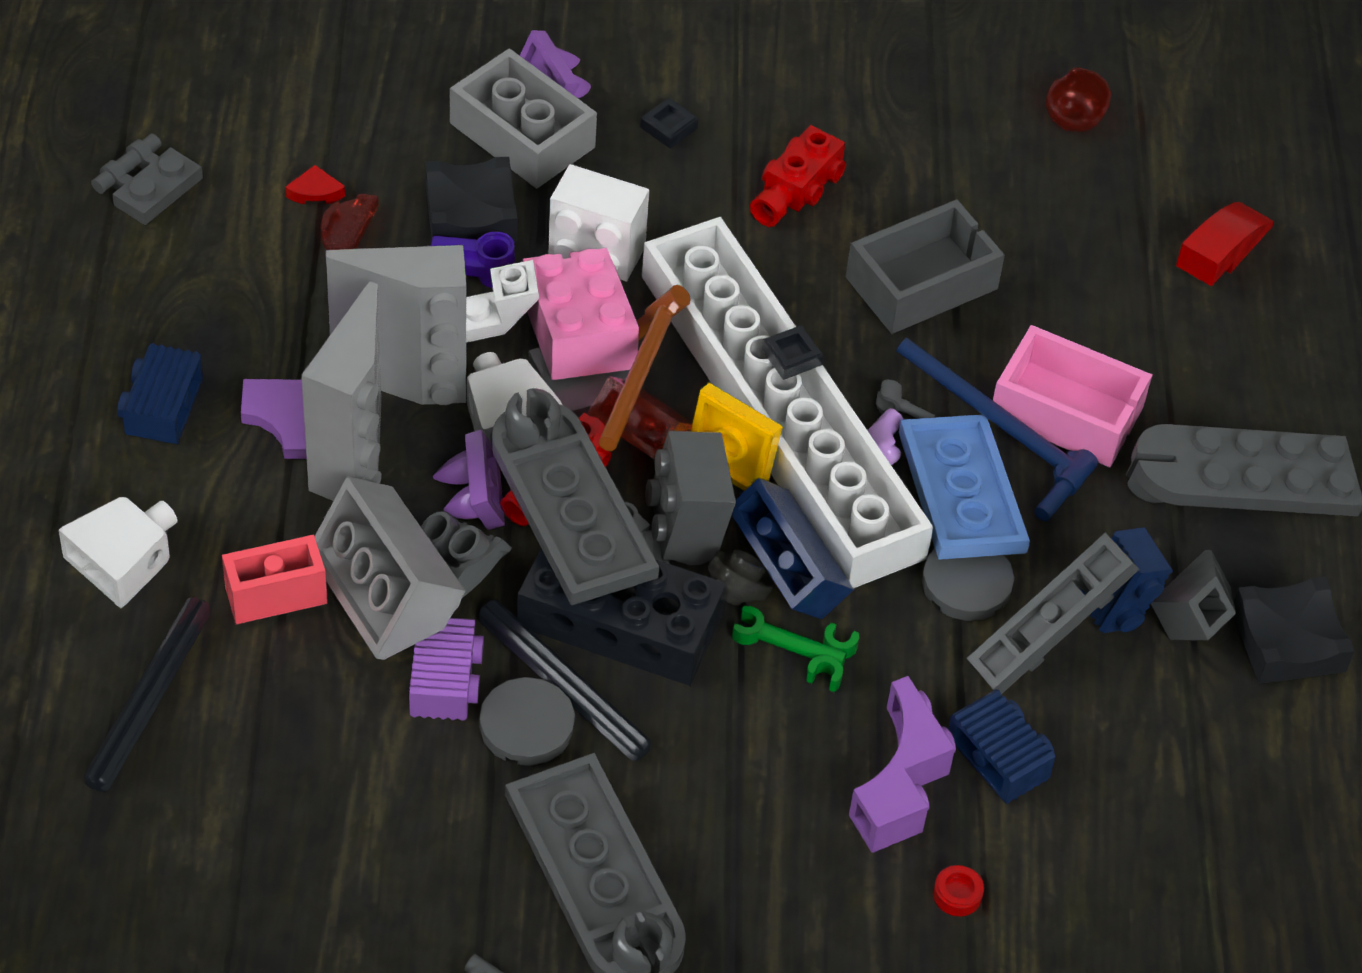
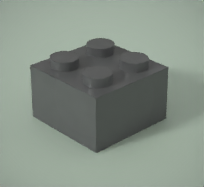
[645,431,736,561]

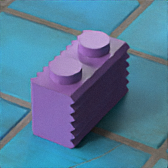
[409,618,484,721]

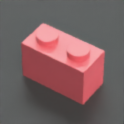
[222,534,327,624]

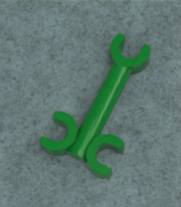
[732,606,859,692]

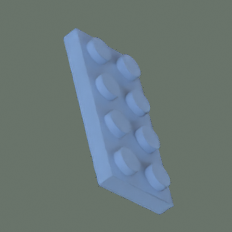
[898,415,1030,560]

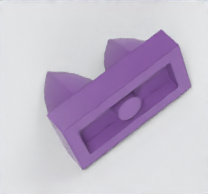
[520,30,591,99]
[433,429,505,530]

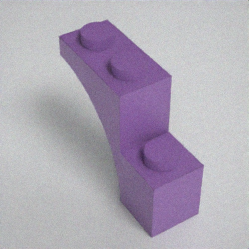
[849,676,956,853]

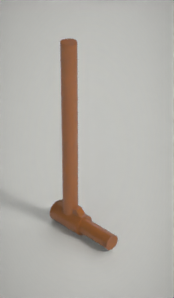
[599,285,691,451]

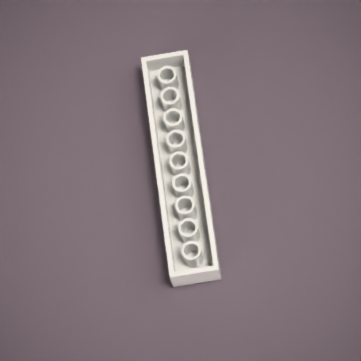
[642,217,933,588]

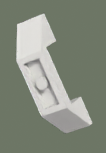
[466,260,540,342]

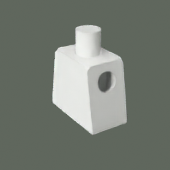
[467,352,562,444]
[59,497,177,608]

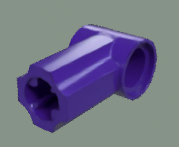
[431,232,515,288]

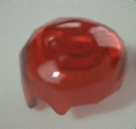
[1045,67,1112,132]

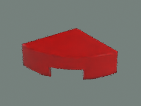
[285,165,345,204]

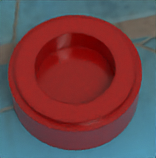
[933,865,984,917]

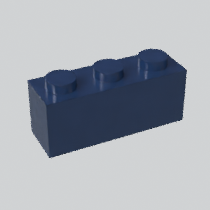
[732,478,854,619]

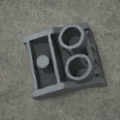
[421,511,512,599]

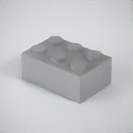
[450,48,597,189]

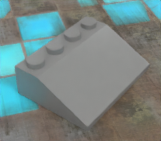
[326,245,466,405]
[301,281,381,501]

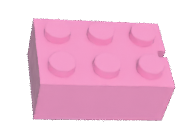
[523,248,639,380]
[993,325,1152,468]

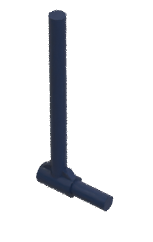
[896,337,1098,522]

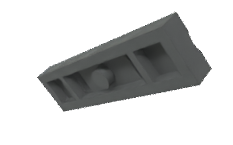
[967,532,1140,694]

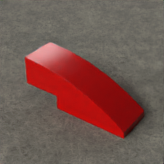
[1176,202,1274,287]

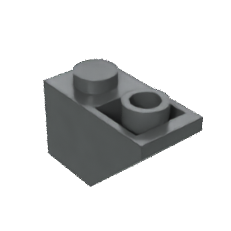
[1151,550,1236,640]

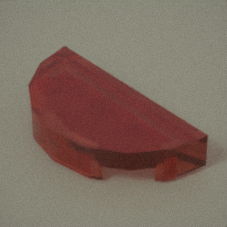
[320,194,379,250]

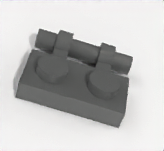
[91,133,203,225]

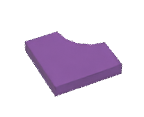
[241,379,307,459]

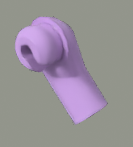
[867,408,903,465]

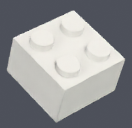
[548,164,649,282]

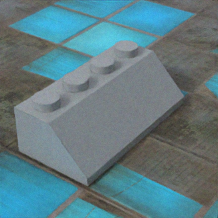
[315,476,465,660]

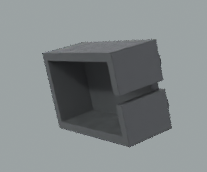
[846,199,1005,334]

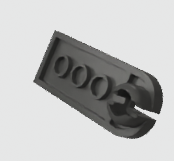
[492,388,659,606]
[1126,424,1362,516]
[505,753,686,973]

